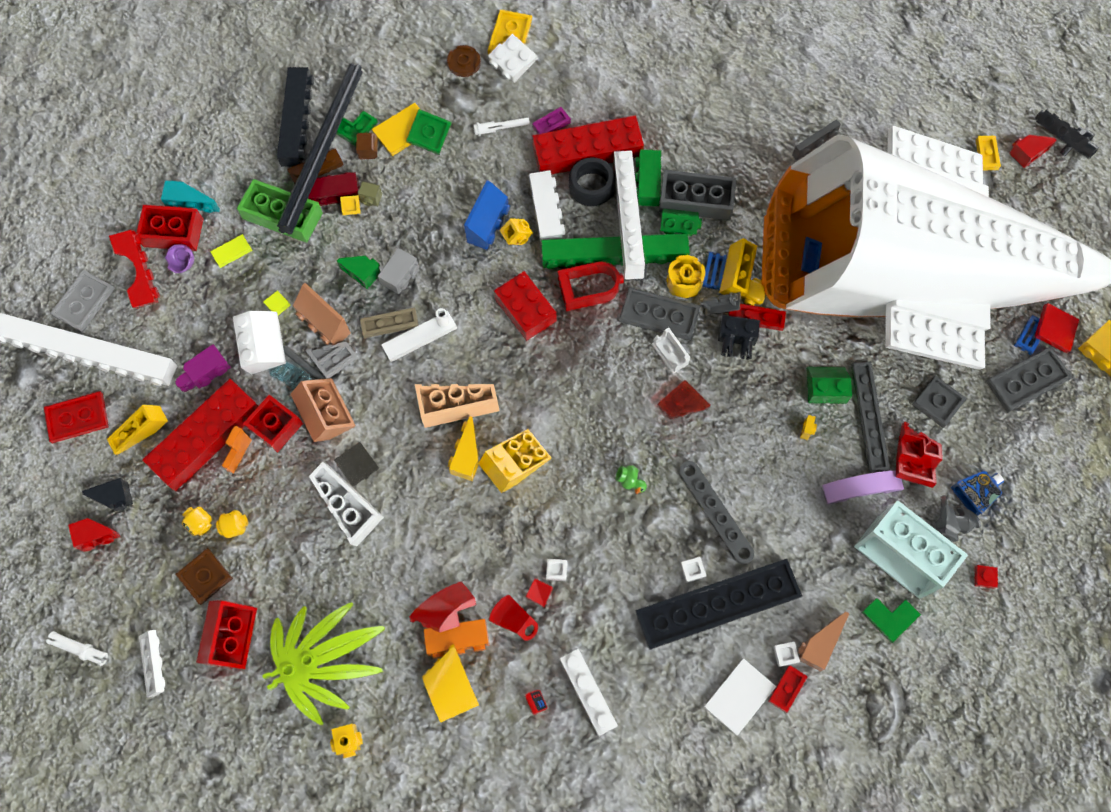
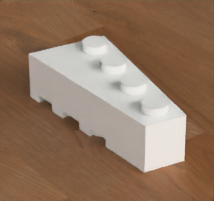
[309,462,384,546]

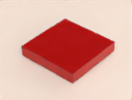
[1035,303,1080,353]

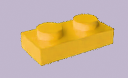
[975,136,1001,171]

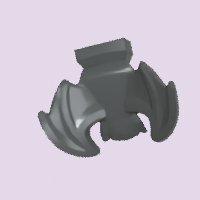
[935,495,981,542]

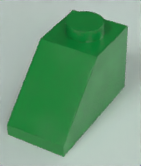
[337,256,381,289]

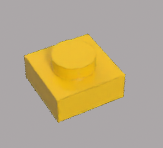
[340,195,361,215]
[800,415,817,440]

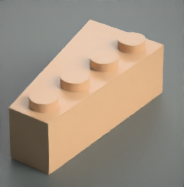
[415,384,500,428]

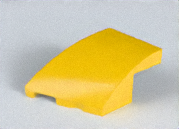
[422,644,479,723]

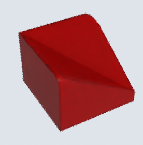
[526,578,553,607]

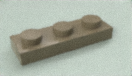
[360,307,419,338]

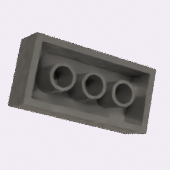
[659,170,736,220]

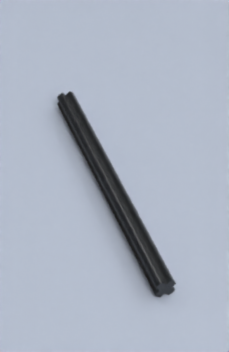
[277,63,363,235]

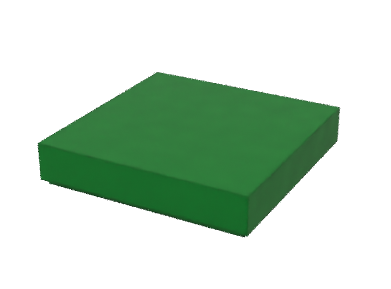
[406,109,452,155]

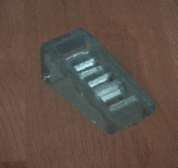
[270,362,312,389]

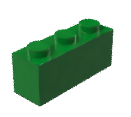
[635,150,661,206]

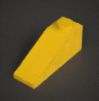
[107,405,168,455]

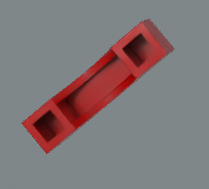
[109,230,160,309]

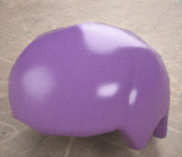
[165,244,194,273]

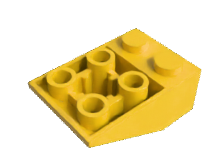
[478,429,551,493]

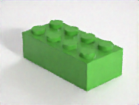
[237,179,323,243]

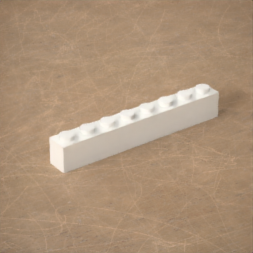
[613,151,645,279]

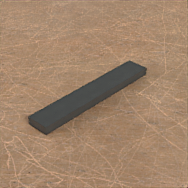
[851,361,890,474]

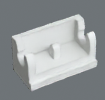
[652,328,690,374]

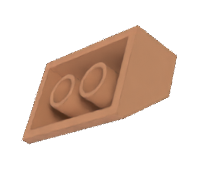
[293,283,351,345]
[291,378,356,442]

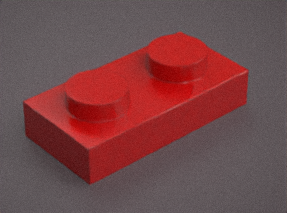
[768,665,808,713]

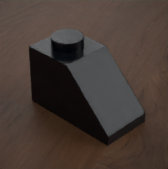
[82,478,133,511]

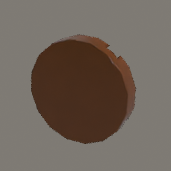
[447,45,481,77]

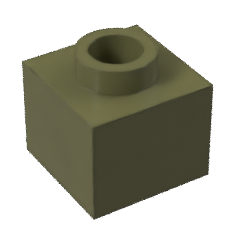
[358,182,382,207]

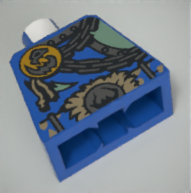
[950,471,1004,516]

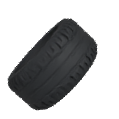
[569,157,616,207]

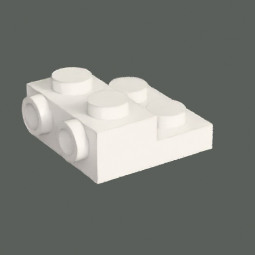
[488,34,538,83]

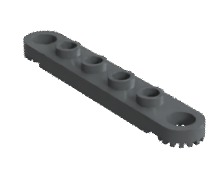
[679,461,754,565]

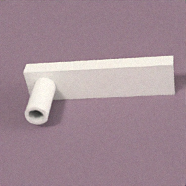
[381,308,457,362]

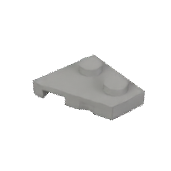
[306,342,358,379]

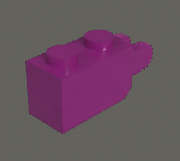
[175,344,231,392]

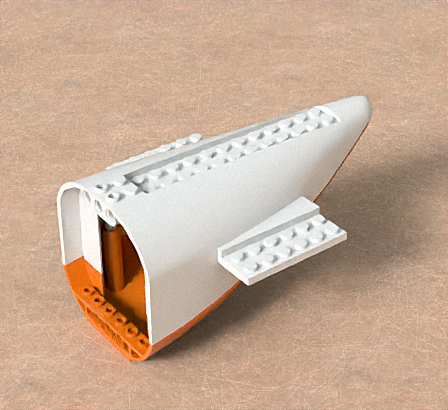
[761,126,1111,370]

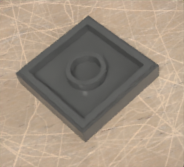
[912,375,967,428]

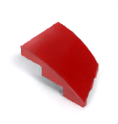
[896,421,943,488]
[409,581,476,633]

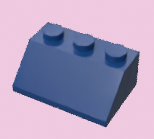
[464,180,510,250]

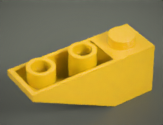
[448,416,479,481]

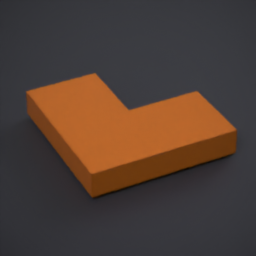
[222,426,252,474]

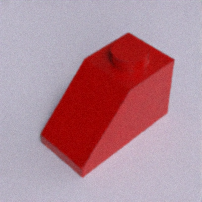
[1009,135,1056,168]

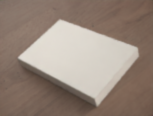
[704,658,776,736]

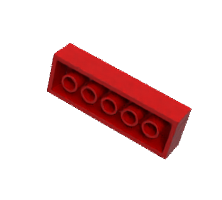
[532,115,644,175]
[142,379,258,491]

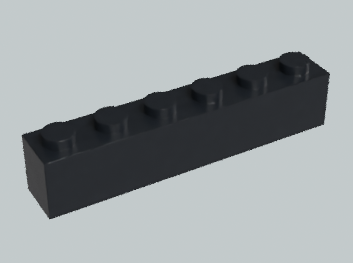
[277,67,314,167]

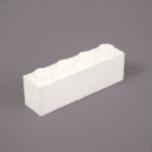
[529,171,565,245]
[560,649,618,737]

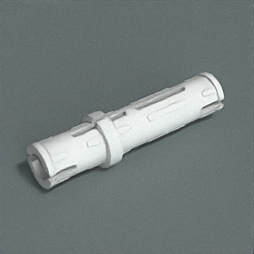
[46,631,108,666]

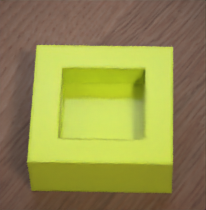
[263,290,291,315]

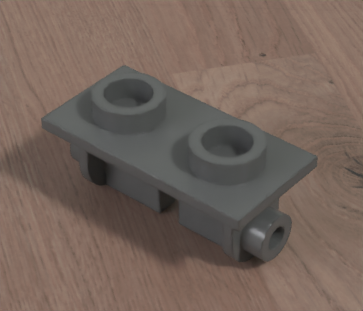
[701,292,741,315]

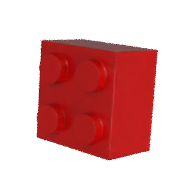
[243,395,303,453]

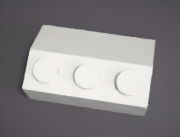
[233,311,286,374]

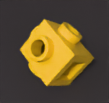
[500,218,533,245]
[330,724,363,759]

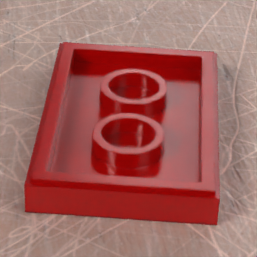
[44,391,109,444]

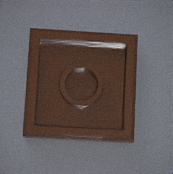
[175,548,233,605]

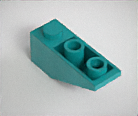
[161,180,220,213]

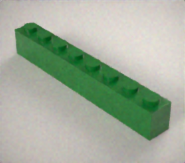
[542,234,690,269]

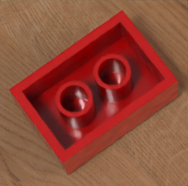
[136,205,204,251]
[494,271,557,341]

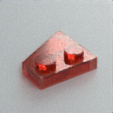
[657,380,711,419]

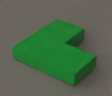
[336,111,378,147]
[861,598,921,643]

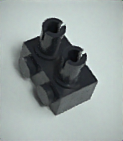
[718,315,760,360]

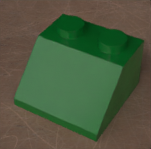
[806,366,852,404]

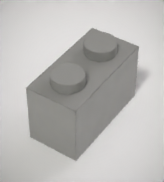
[378,248,419,294]

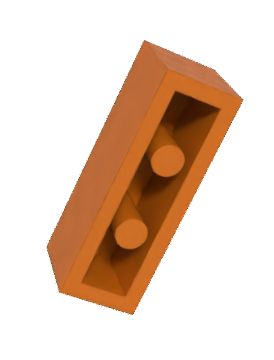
[424,619,490,659]

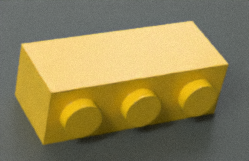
[719,238,758,297]

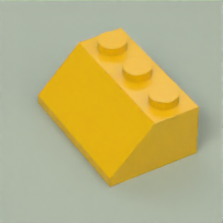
[1078,320,1111,376]

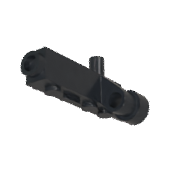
[1035,110,1099,159]

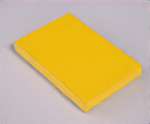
[487,9,532,54]
[372,103,421,156]

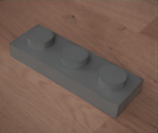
[792,119,841,160]

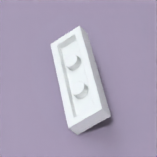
[139,630,165,697]

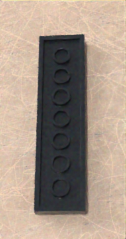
[635,558,803,650]

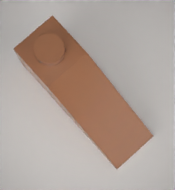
[797,612,850,671]

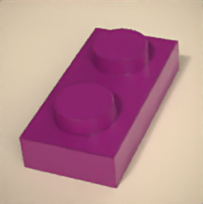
[532,107,571,134]

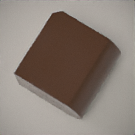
[356,133,378,160]

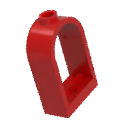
[558,262,624,311]

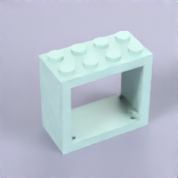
[854,500,968,599]

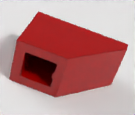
[68,518,120,552]

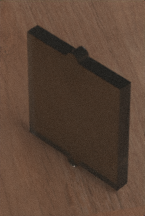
[334,442,379,487]

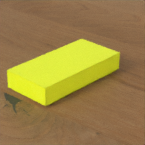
[210,234,253,268]

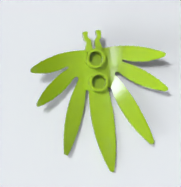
[262,602,385,725]

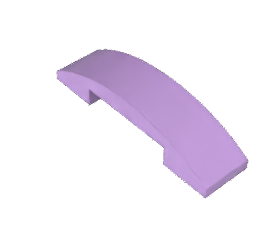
[822,471,904,504]

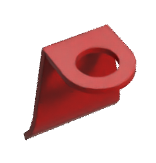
[489,595,538,641]

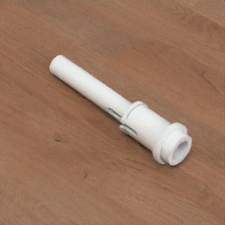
[473,118,530,136]

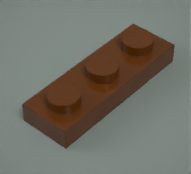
[287,148,344,185]

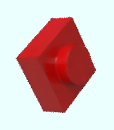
[974,565,998,589]

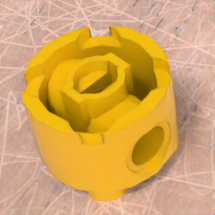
[666,255,705,298]

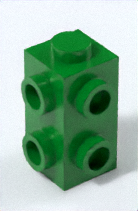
[660,208,702,237]

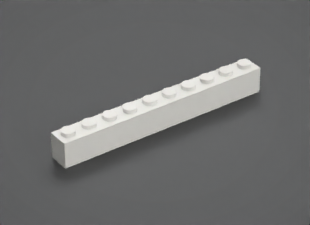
[0,313,177,386]

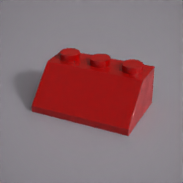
[196,600,257,669]

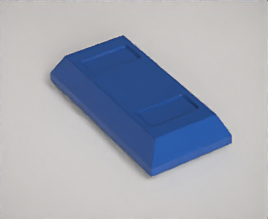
[801,237,822,273]

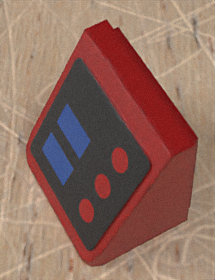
[525,690,547,715]

